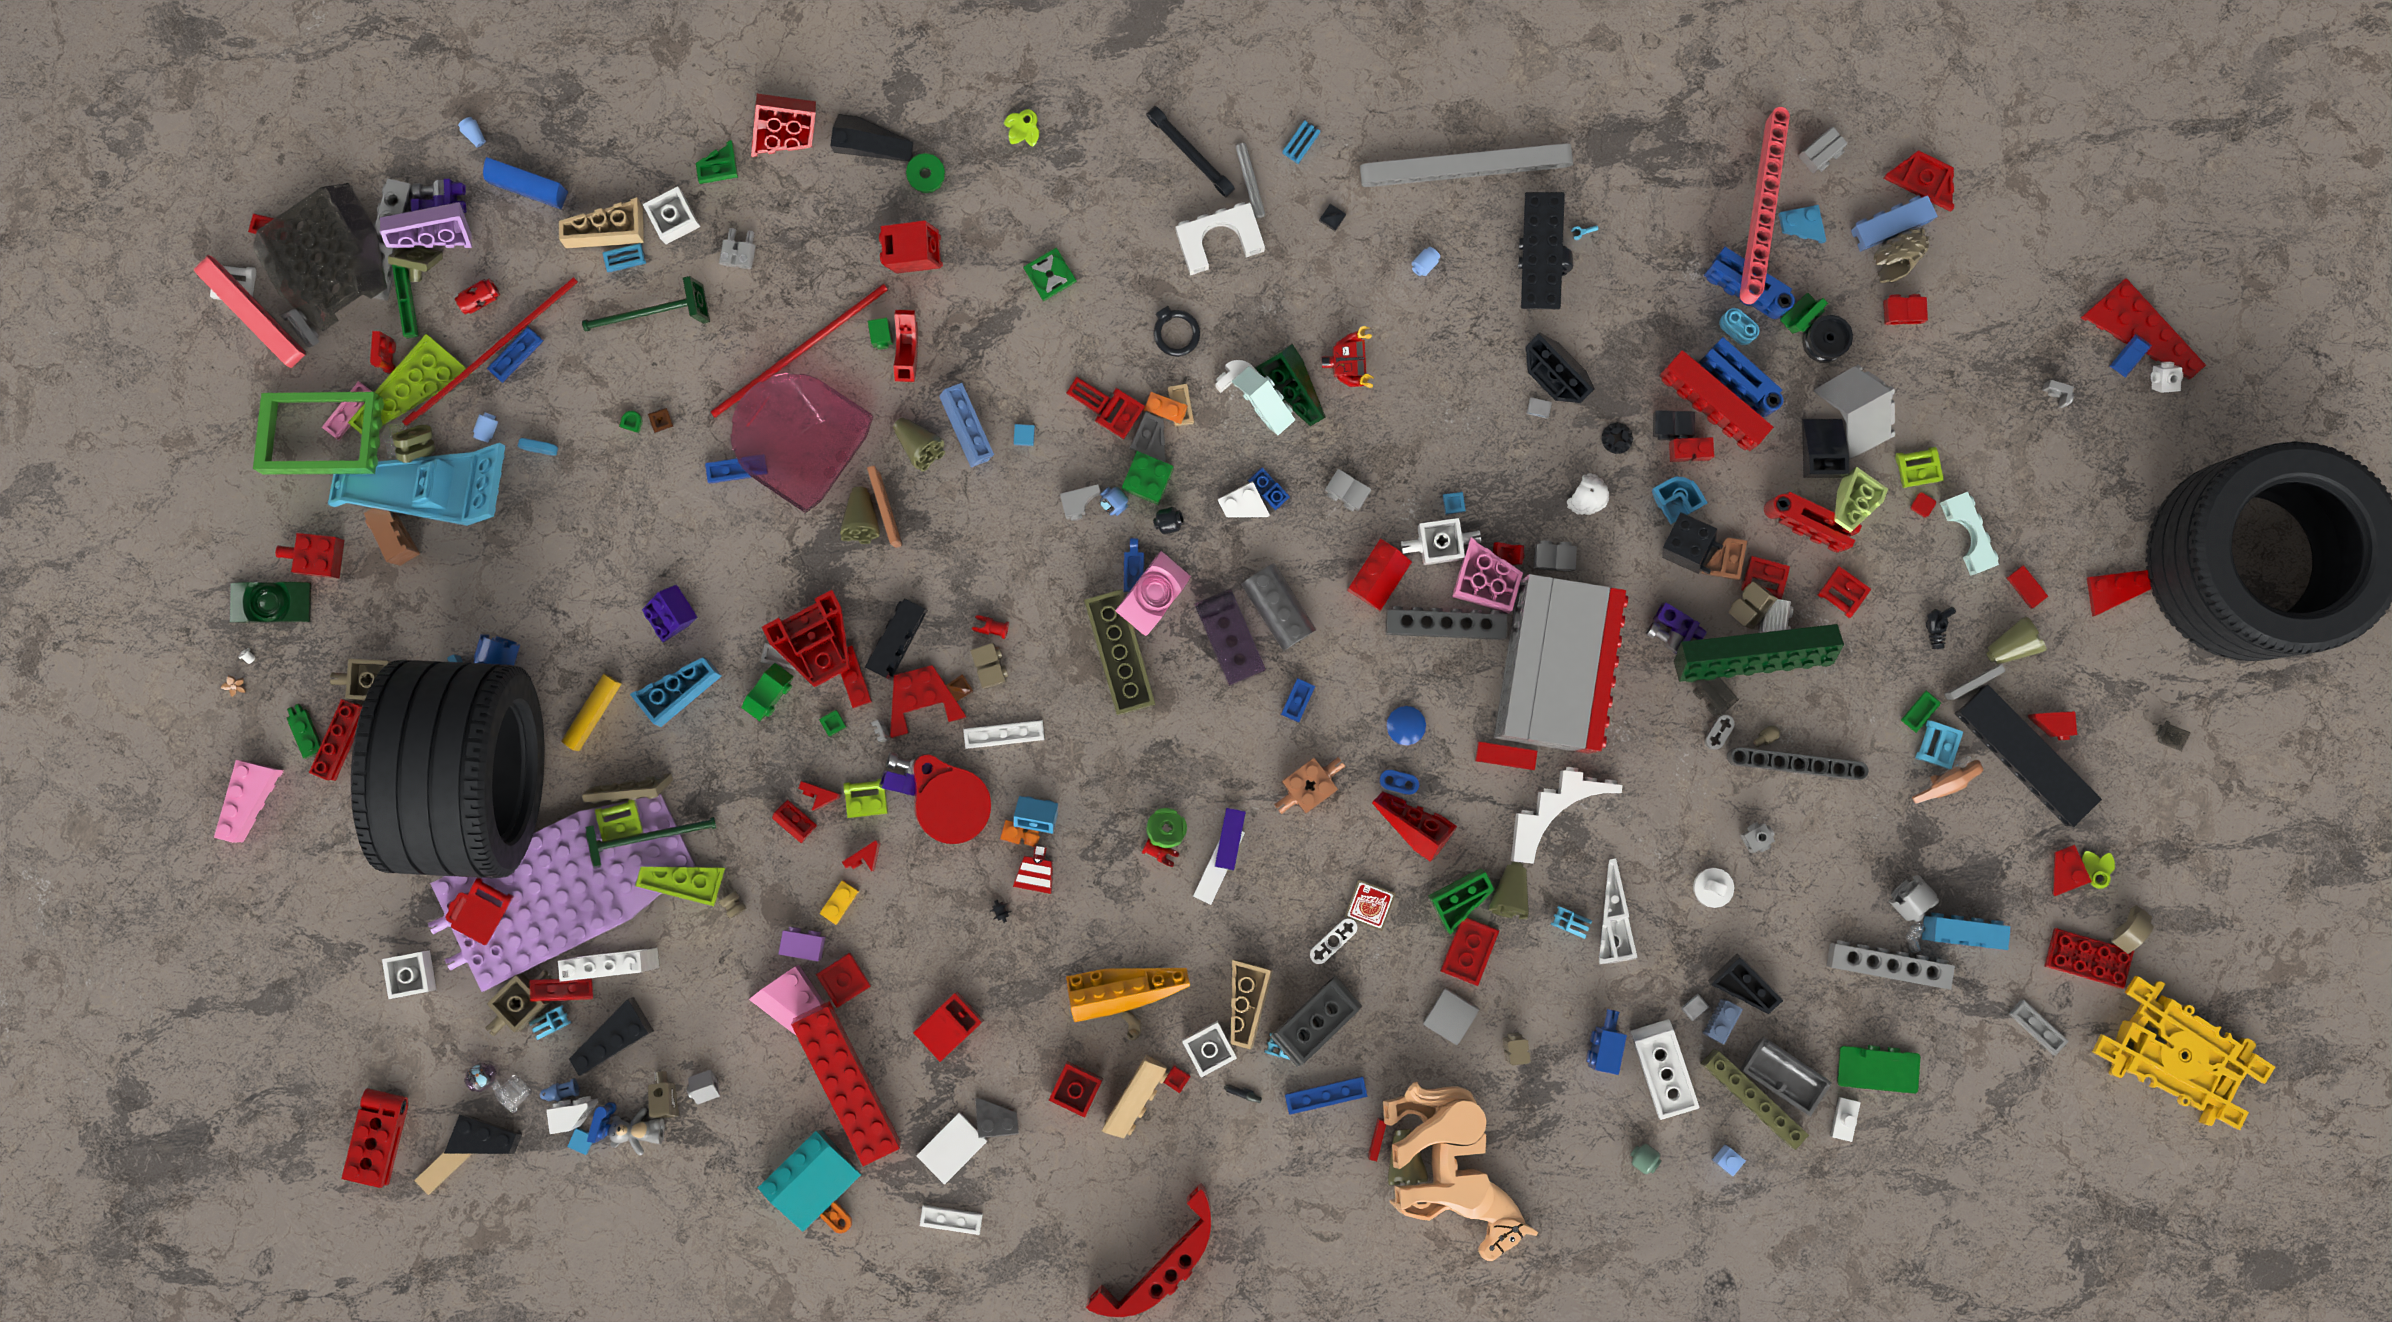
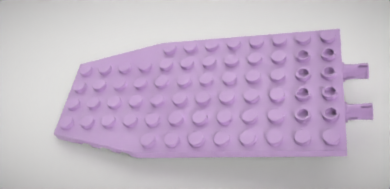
[428,794,696,992]

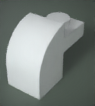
[1216,360,1257,393]

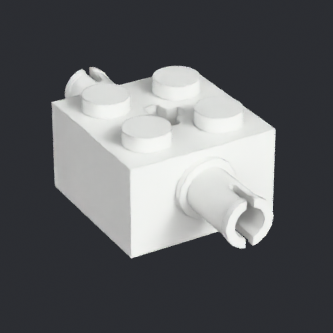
[1401,518,1481,565]

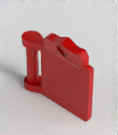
[445,878,514,945]

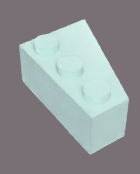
[1231,366,1295,435]

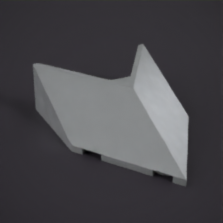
[1814,365,1895,459]

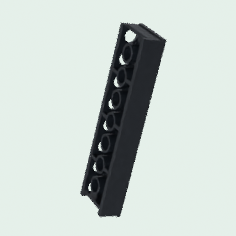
[1954,684,2102,827]

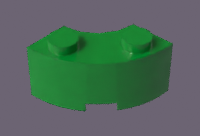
[741,663,794,721]

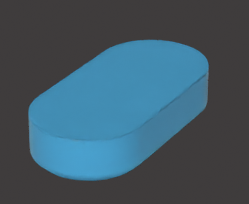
[517,438,558,456]

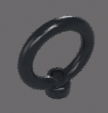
[1154,306,1200,357]

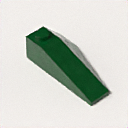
[1255,344,1326,426]

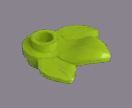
[1004,109,1040,147]
[2082,851,2115,889]

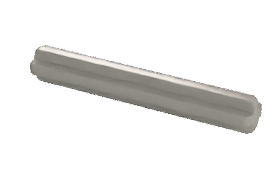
[1236,143,1265,219]

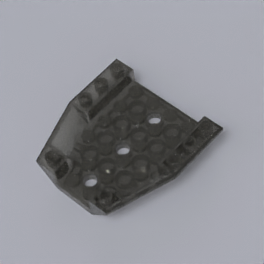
[252,183,387,331]

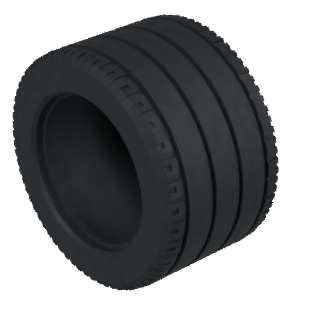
[2145,441,2392,661]
[351,660,545,878]

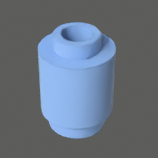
[1412,247,1440,276]
[473,412,499,443]

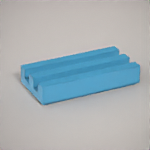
[1282,120,1321,164]
[602,243,646,273]

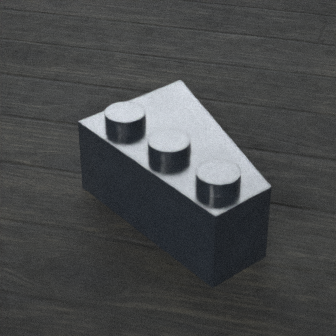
[1708,953,1783,1014]

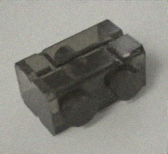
[1692,677,1739,716]

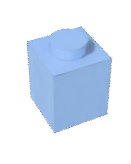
[1712,1145,1746,1176]

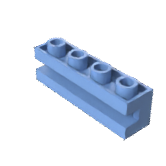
[1851,195,1938,252]
[939,383,994,467]

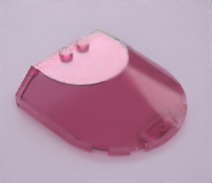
[730,373,873,513]

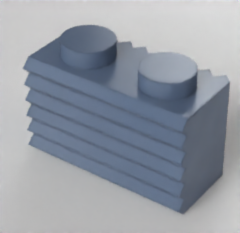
[1703,999,1743,1044]

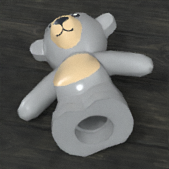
[609,1108,665,1155]

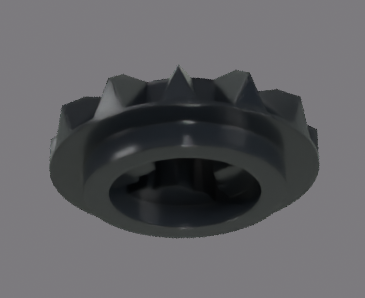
[1601,422,1634,454]

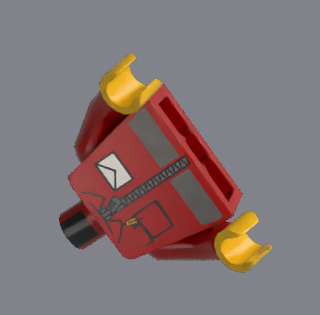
[1321,326,1374,388]

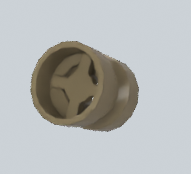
[719,891,747,919]

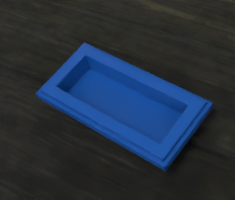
[2110,334,2152,378]

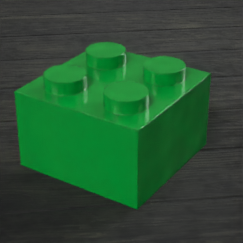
[1122,451,1174,506]

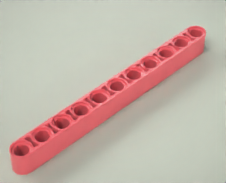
[1740,107,1790,304]

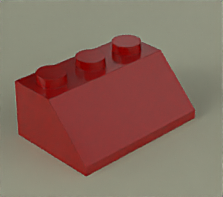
[1347,538,1412,612]

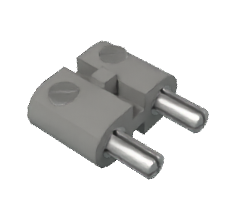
[719,228,756,269]

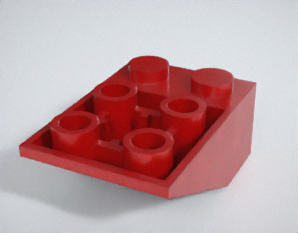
[913,991,984,1062]

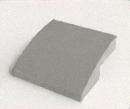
[1423,987,1480,1045]

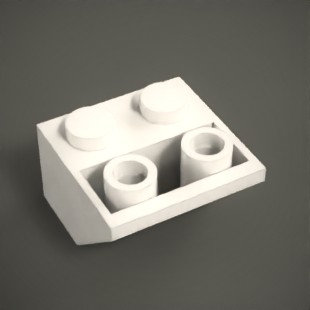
[547,1096,598,1134]

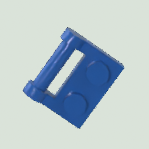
[587,1102,617,1143]

